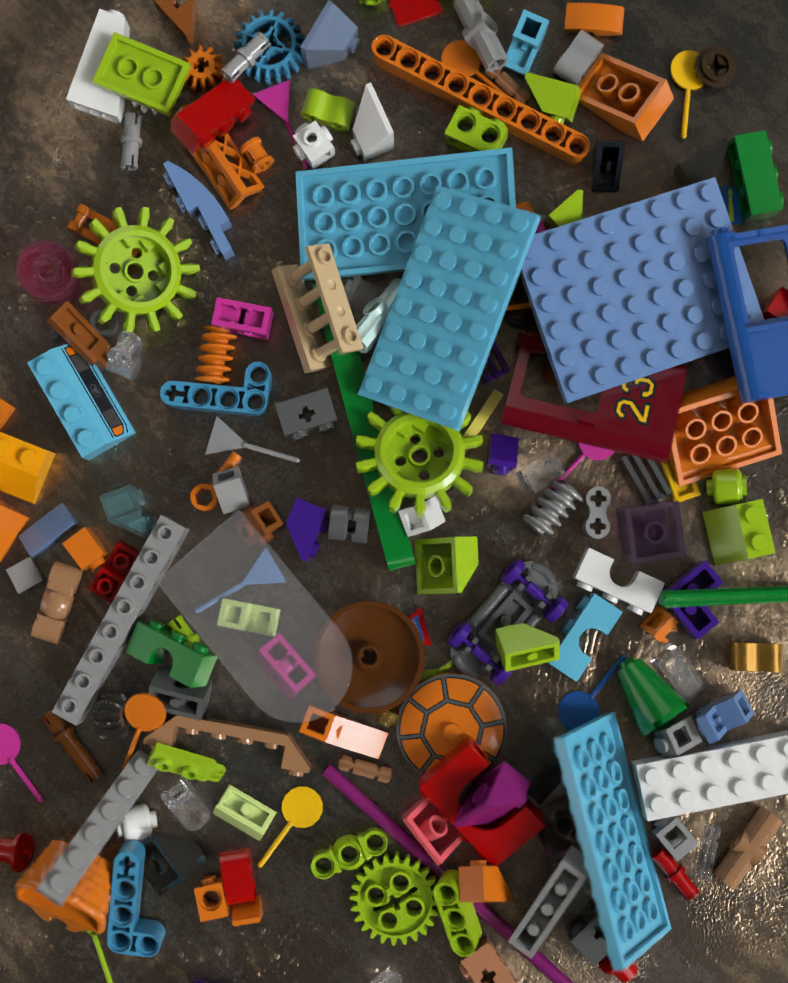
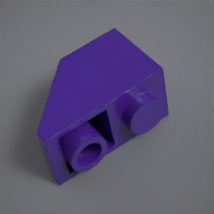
[485,434,519,476]
[286,498,330,562]

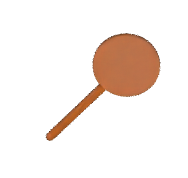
[441,40,510,97]
[121,693,166,771]

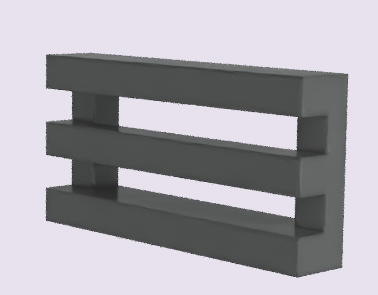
[620,454,672,506]

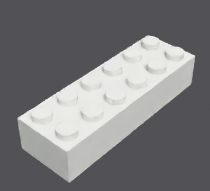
[631,730,788,821]

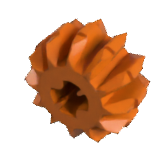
[181,44,225,94]

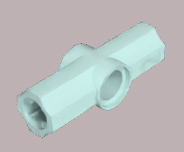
[356,278,401,353]

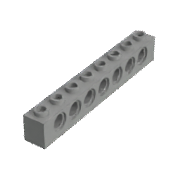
[52,515,190,725]

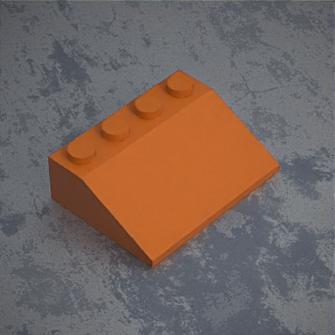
[669,376,782,487]

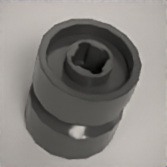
[328,504,371,544]

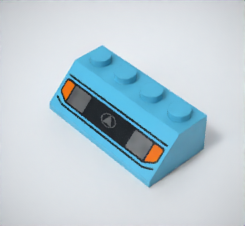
[27,344,136,460]

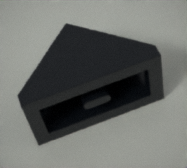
[591,139,626,191]

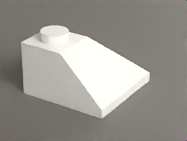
[350,83,394,162]

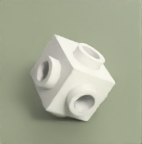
[292,121,335,170]

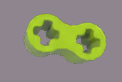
[300,88,357,132]

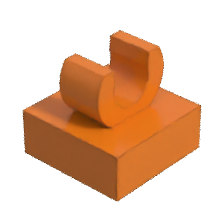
[639,605,678,643]

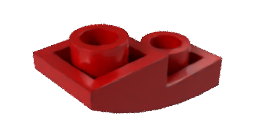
[88,540,140,604]

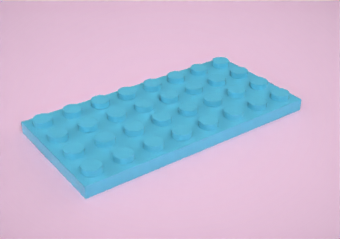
[295,147,516,281]
[358,185,541,432]
[554,711,672,970]

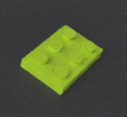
[92,32,191,117]

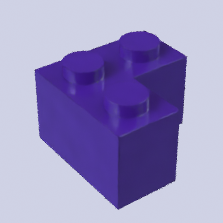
[659,561,724,640]

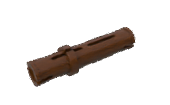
[40,708,104,785]

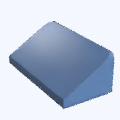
[18,503,79,558]

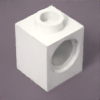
[398,497,446,537]

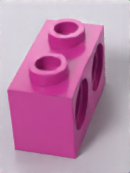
[211,297,274,340]

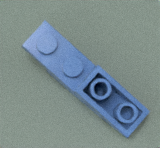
[163,161,235,260]

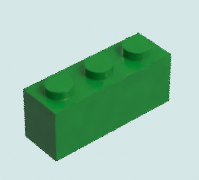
[726,130,784,222]

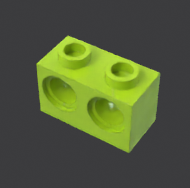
[444,105,508,152]

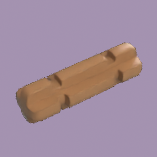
[484,69,531,105]
[338,754,392,783]

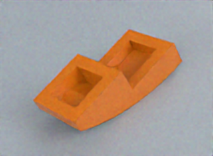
[564,3,624,36]

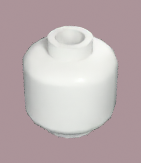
[117,803,157,841]

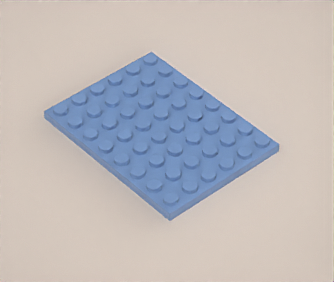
[520,177,764,404]

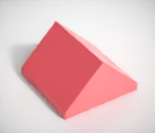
[403,798,463,866]

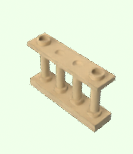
[271,244,364,373]

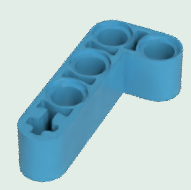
[160,362,272,417]
[107,840,166,957]

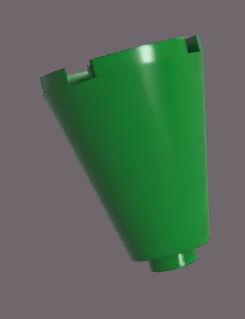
[617,657,690,737]

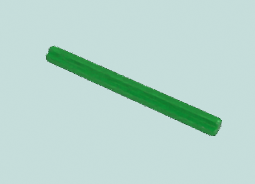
[659,586,788,608]

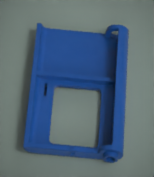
[707,225,788,403]

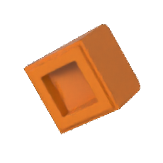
[232,895,263,926]

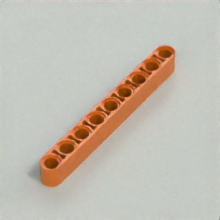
[372,35,590,165]

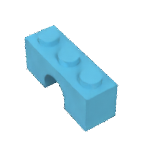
[547,593,623,682]

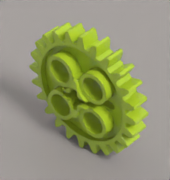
[350,852,439,946]

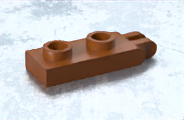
[46,300,115,370]

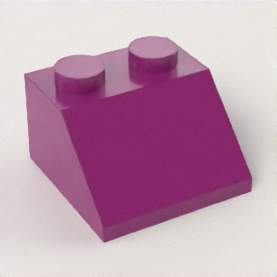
[454,761,530,827]

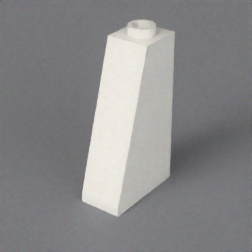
[66,9,130,125]

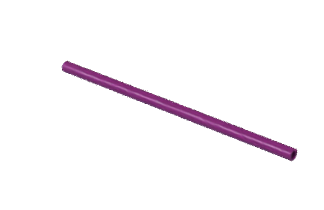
[321,764,574,983]

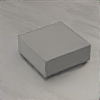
[6,557,45,594]

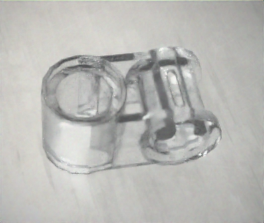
[106,331,143,381]
[160,776,210,831]

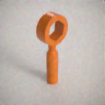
[190,451,241,511]

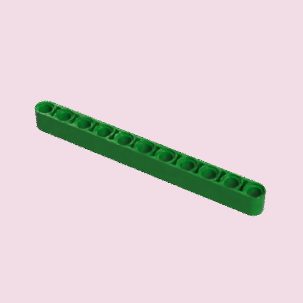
[312,284,416,571]

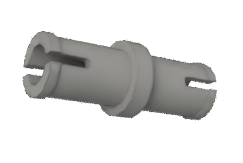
[220,32,271,84]
[120,112,142,171]

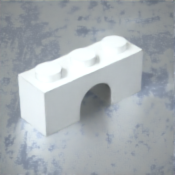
[572,548,665,616]

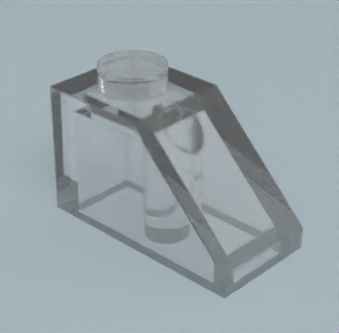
[650,645,707,703]

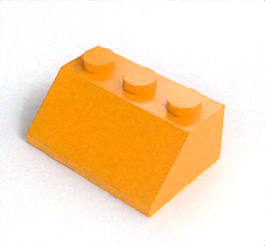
[0,432,56,504]

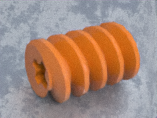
[194,326,237,385]

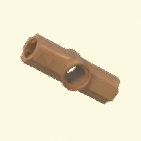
[713,806,783,890]

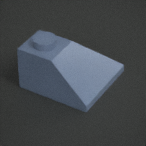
[300,0,360,69]

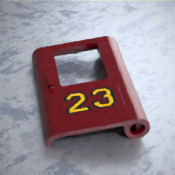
[501,329,687,464]

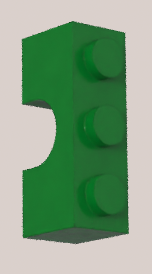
[126,619,218,688]

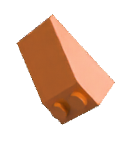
[578,53,674,142]

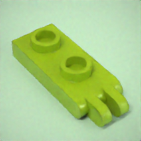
[147,742,226,782]

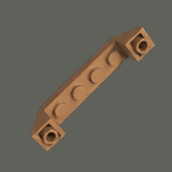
[143,715,311,776]

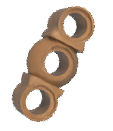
[31,561,83,645]

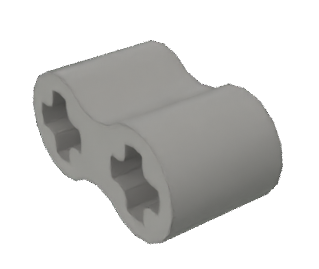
[553,30,604,85]
[582,486,611,540]

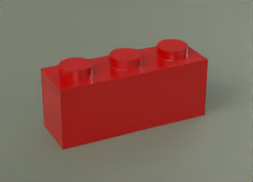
[170,79,255,153]

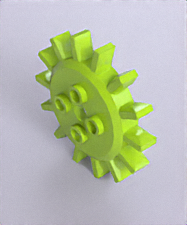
[71,206,200,334]
[356,406,484,518]

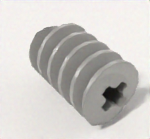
[522,479,583,539]

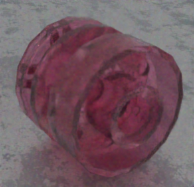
[16,240,81,305]

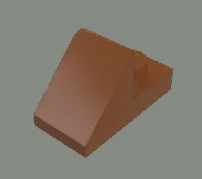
[153,0,197,46]

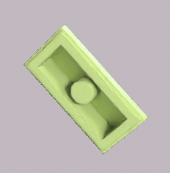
[213,784,277,841]

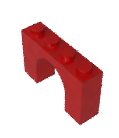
[419,736,546,866]

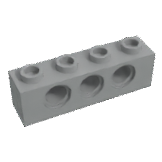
[508,846,589,959]

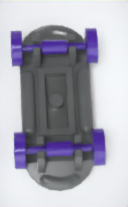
[447,559,568,686]

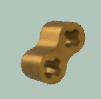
[729,642,783,672]

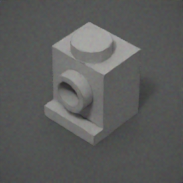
[654,716,703,757]
[652,816,699,862]

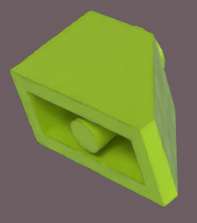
[525,72,582,124]
[496,623,560,672]

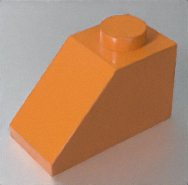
[458,860,513,903]

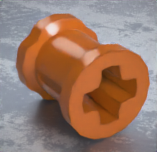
[240,137,274,174]

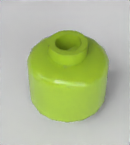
[707,468,747,505]

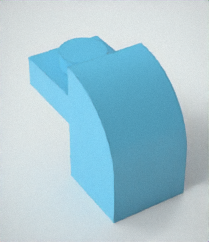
[503,9,549,76]

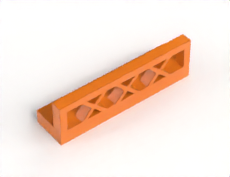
[170,103,264,210]

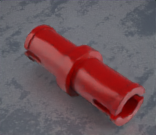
[650,846,700,901]

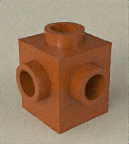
[233,501,284,547]

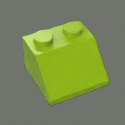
[701,499,776,566]

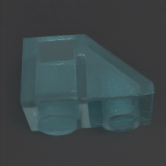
[99,484,155,539]

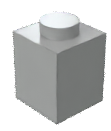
[212,466,250,514]

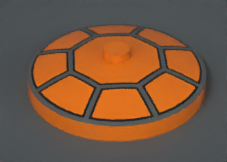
[396,672,507,782]

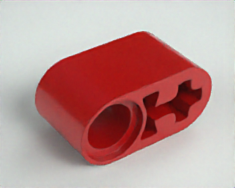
[220,847,257,905]

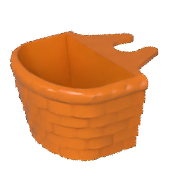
[15,840,114,934]

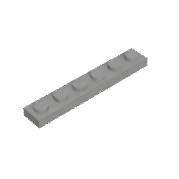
[37,749,158,907]

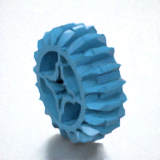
[233,9,305,85]

